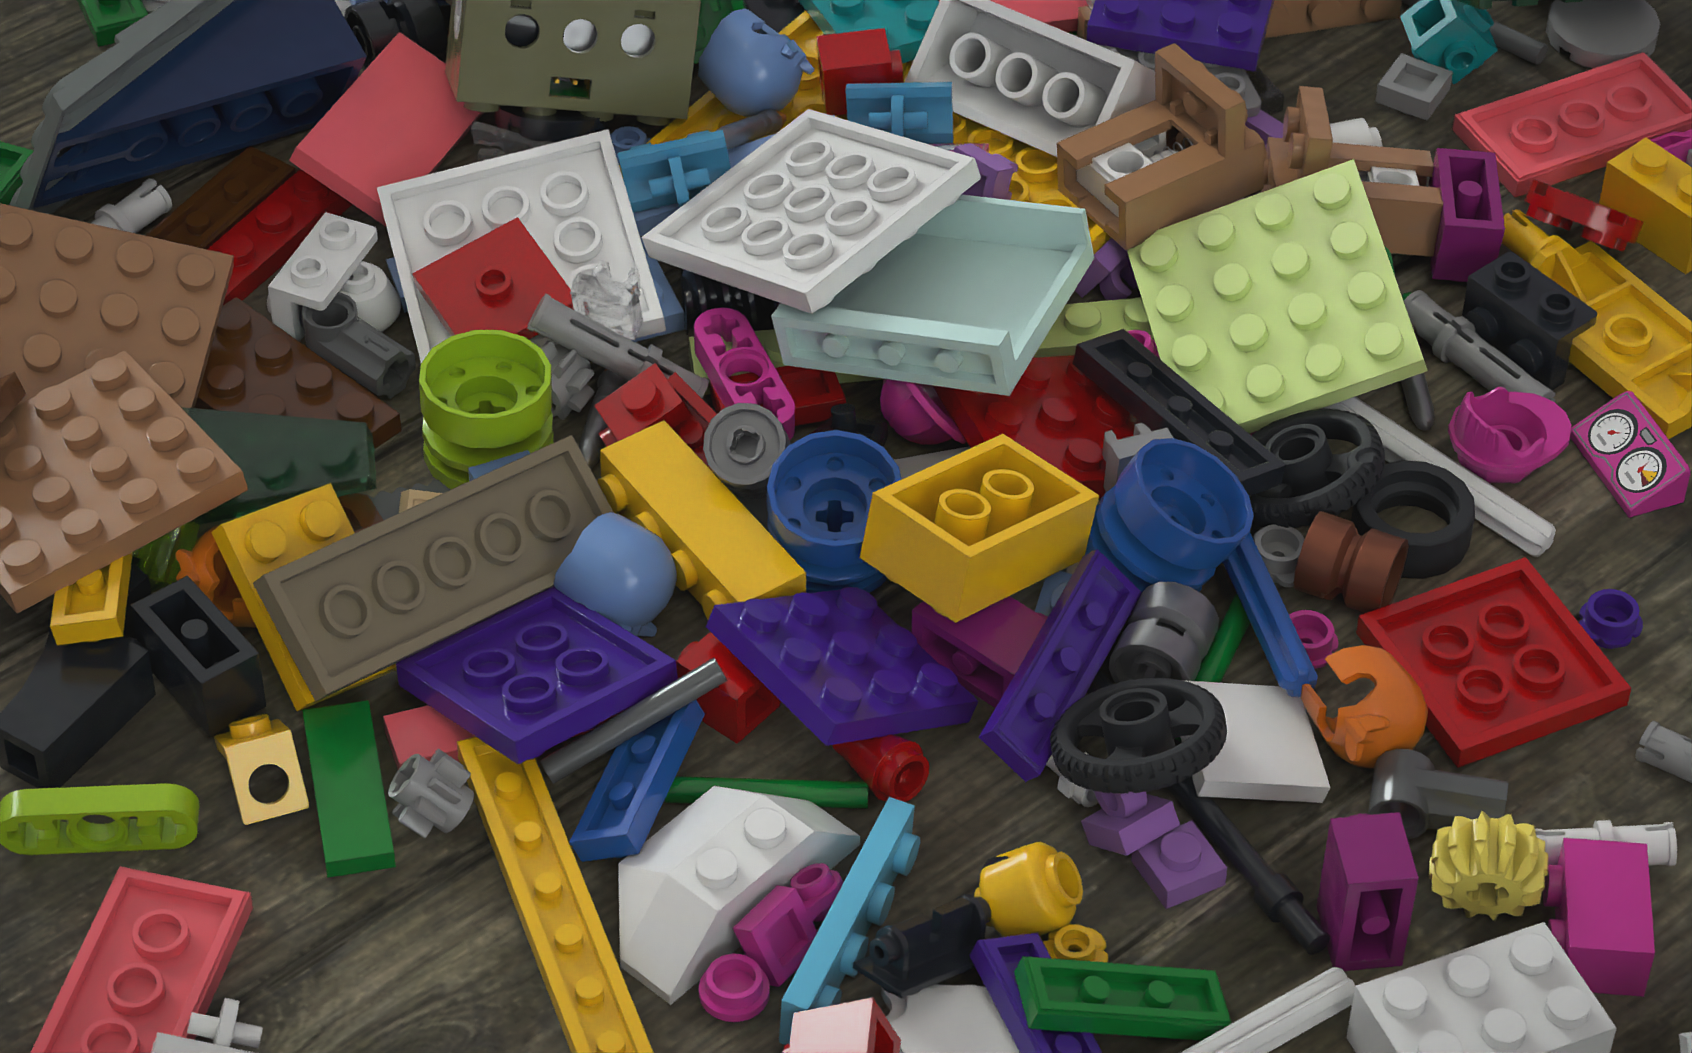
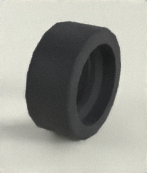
[1351,460,1475,579]

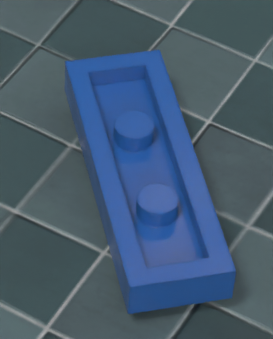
[569,700,705,862]

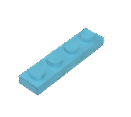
[779,797,920,1045]

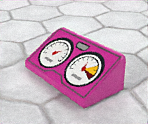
[1570,391,1691,518]

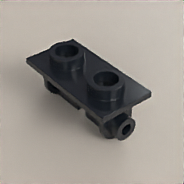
[853,894,991,998]

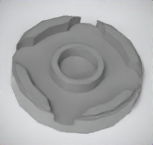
[1546,0,1660,68]

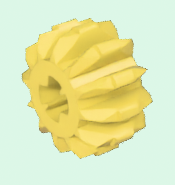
[1429,811,1549,921]

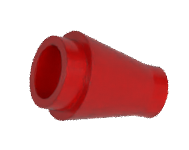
[833,735,929,802]

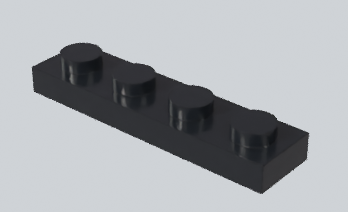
[1072,329,1286,496]

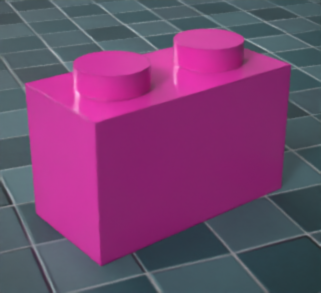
[1543,838,1655,997]

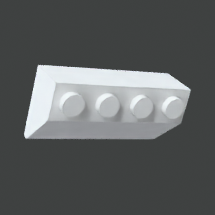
[904,0,1155,157]

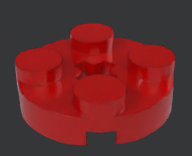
[1524,179,1644,252]

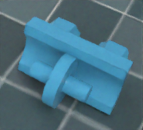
[846,82,953,144]
[618,130,731,213]

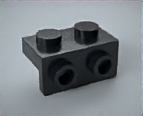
[1462,252,1597,390]

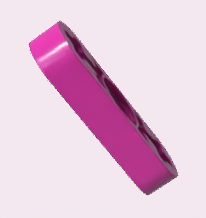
[694,308,795,440]

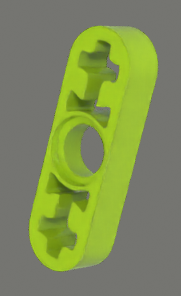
[0,783,199,855]

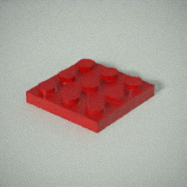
[932,355,1140,498]
[1356,557,1631,768]

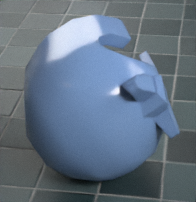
[698,9,815,117]
[554,512,677,637]

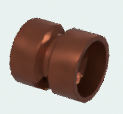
[1293,511,1408,613]

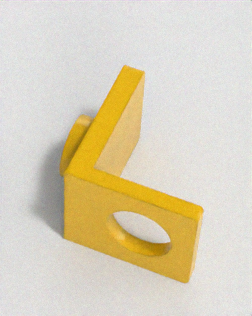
[214,714,309,825]

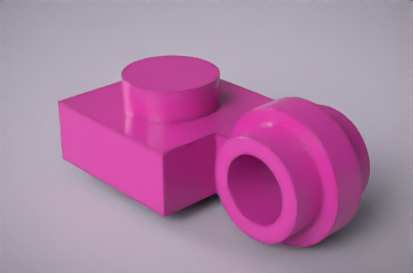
[733,863,844,987]

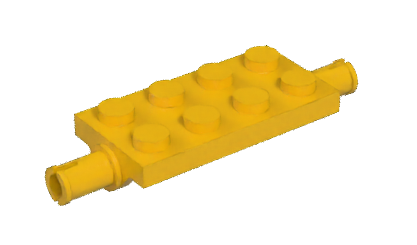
[1501,209,1692,439]

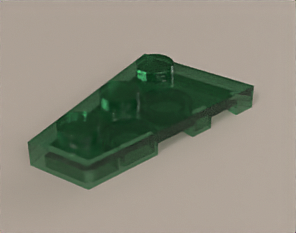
[181,407,377,526]

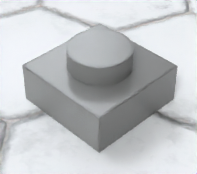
[1375,53,1453,120]

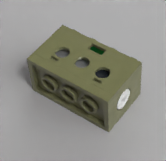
[445,0,701,126]

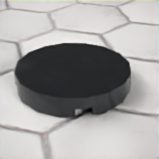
[494,105,609,143]

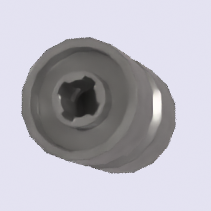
[703,403,791,498]
[1109,582,1219,683]

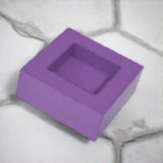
[1132,821,1227,909]

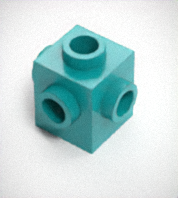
[1400,0,1498,85]

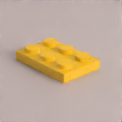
[211,483,397,711]

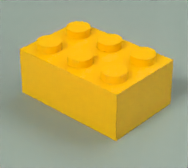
[859,434,1099,623]

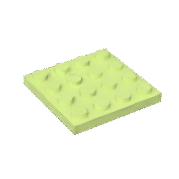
[1127,159,1428,434]

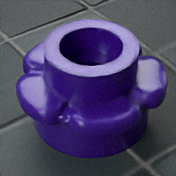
[1579,589,1643,649]

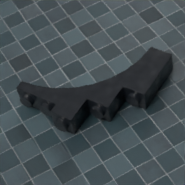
[0,541,156,788]

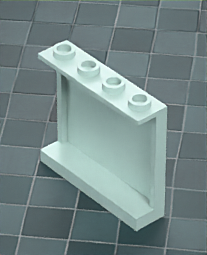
[771,195,1094,396]

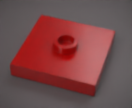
[412,217,581,340]

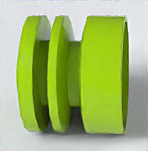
[419,330,554,489]

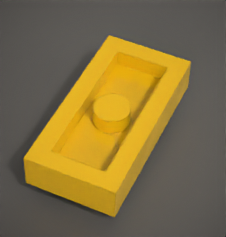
[50,552,133,645]

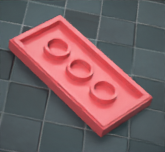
[289,32,484,226]
[1452,52,1692,198]
[30,866,253,1053]

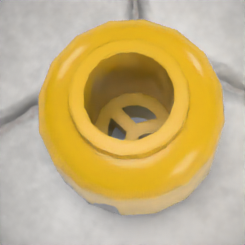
[974,842,1083,937]

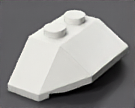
[618,786,860,1005]

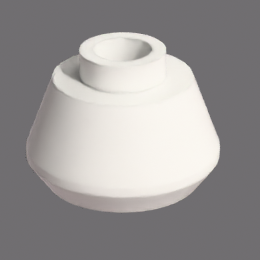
[339,261,401,332]

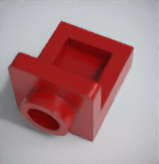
[594,363,692,446]

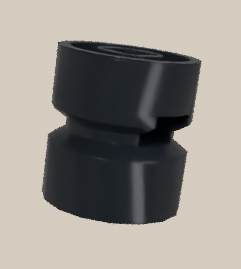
[344,0,448,71]

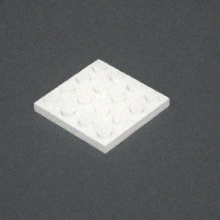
[642,109,981,314]
[377,129,666,363]

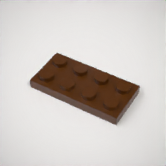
[194,297,402,492]

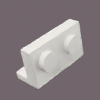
[267,212,378,342]

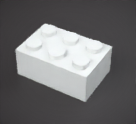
[1346,922,1616,1053]

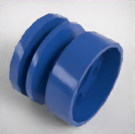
[767,430,902,593]
[1085,438,1254,605]

